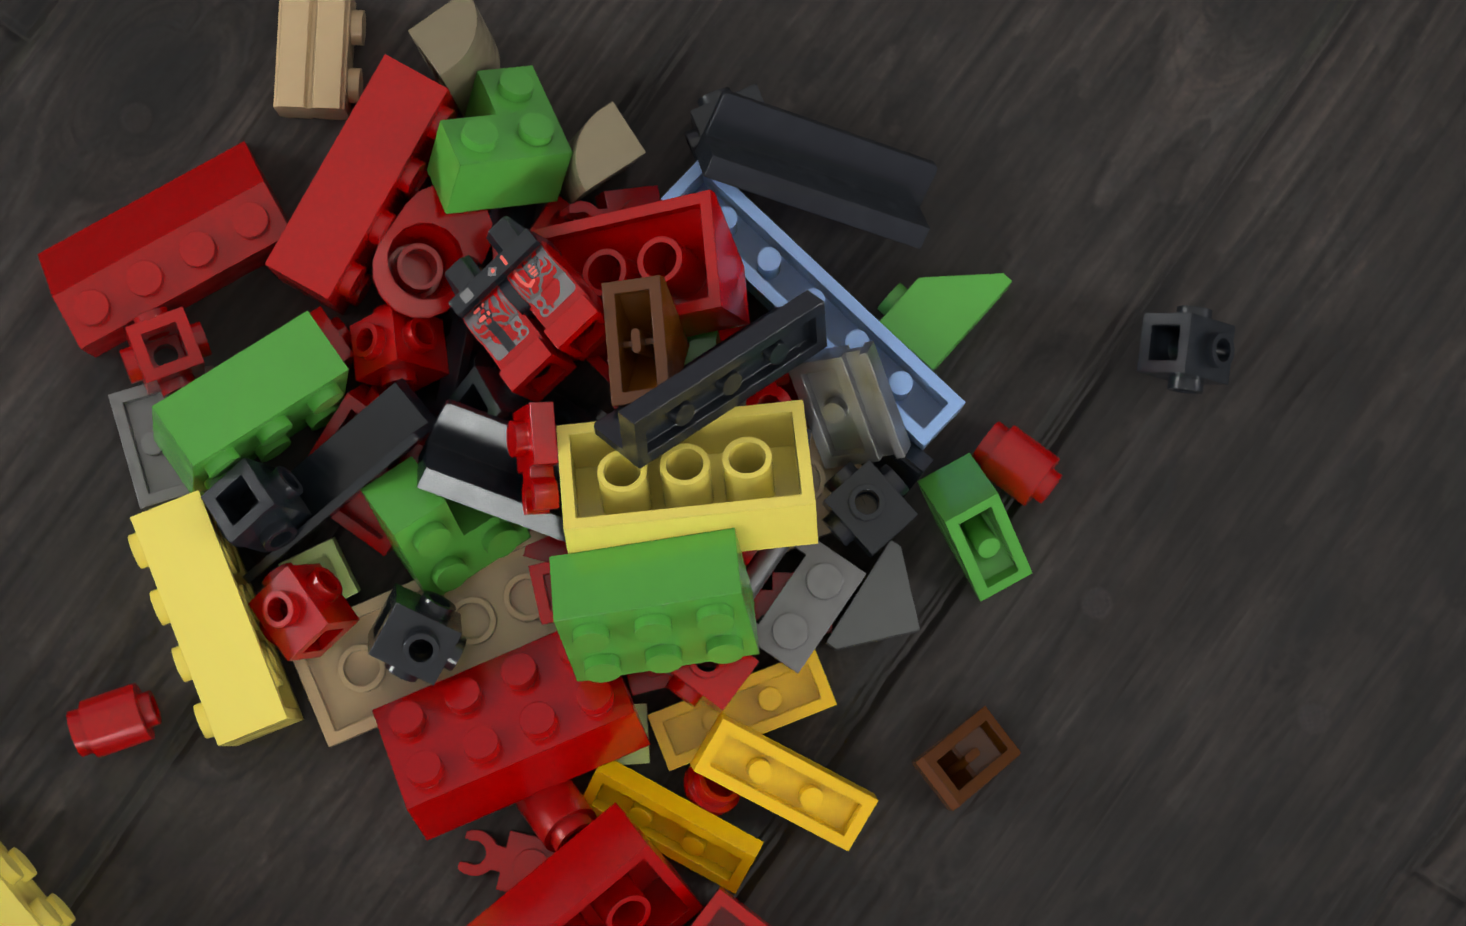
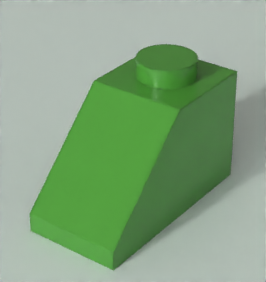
[877,273,1012,372]
[917,453,1032,601]

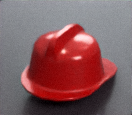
[372,186,492,319]

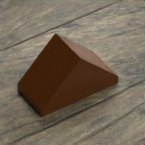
[601,275,689,407]
[912,706,1021,811]

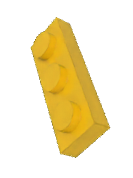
[647,650,837,771]
[690,712,879,851]
[583,760,764,894]

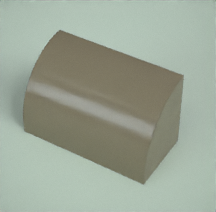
[408,0,500,117]
[561,101,646,204]

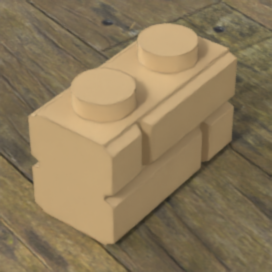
[273,0,366,120]

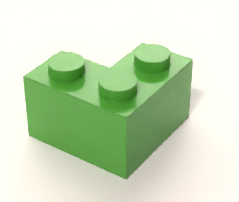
[427,65,573,214]
[360,456,531,596]

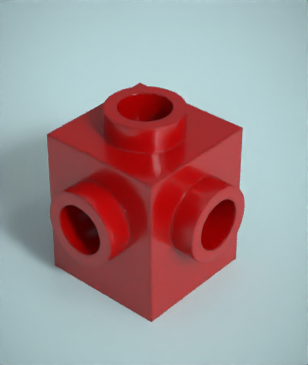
[350,304,450,392]
[119,306,212,398]
[248,562,360,661]
[665,655,759,713]

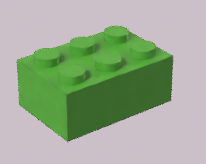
[152,311,349,493]
[549,528,759,683]

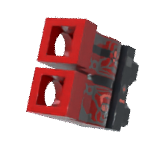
[445,216,606,402]

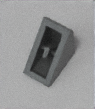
[825,540,920,650]

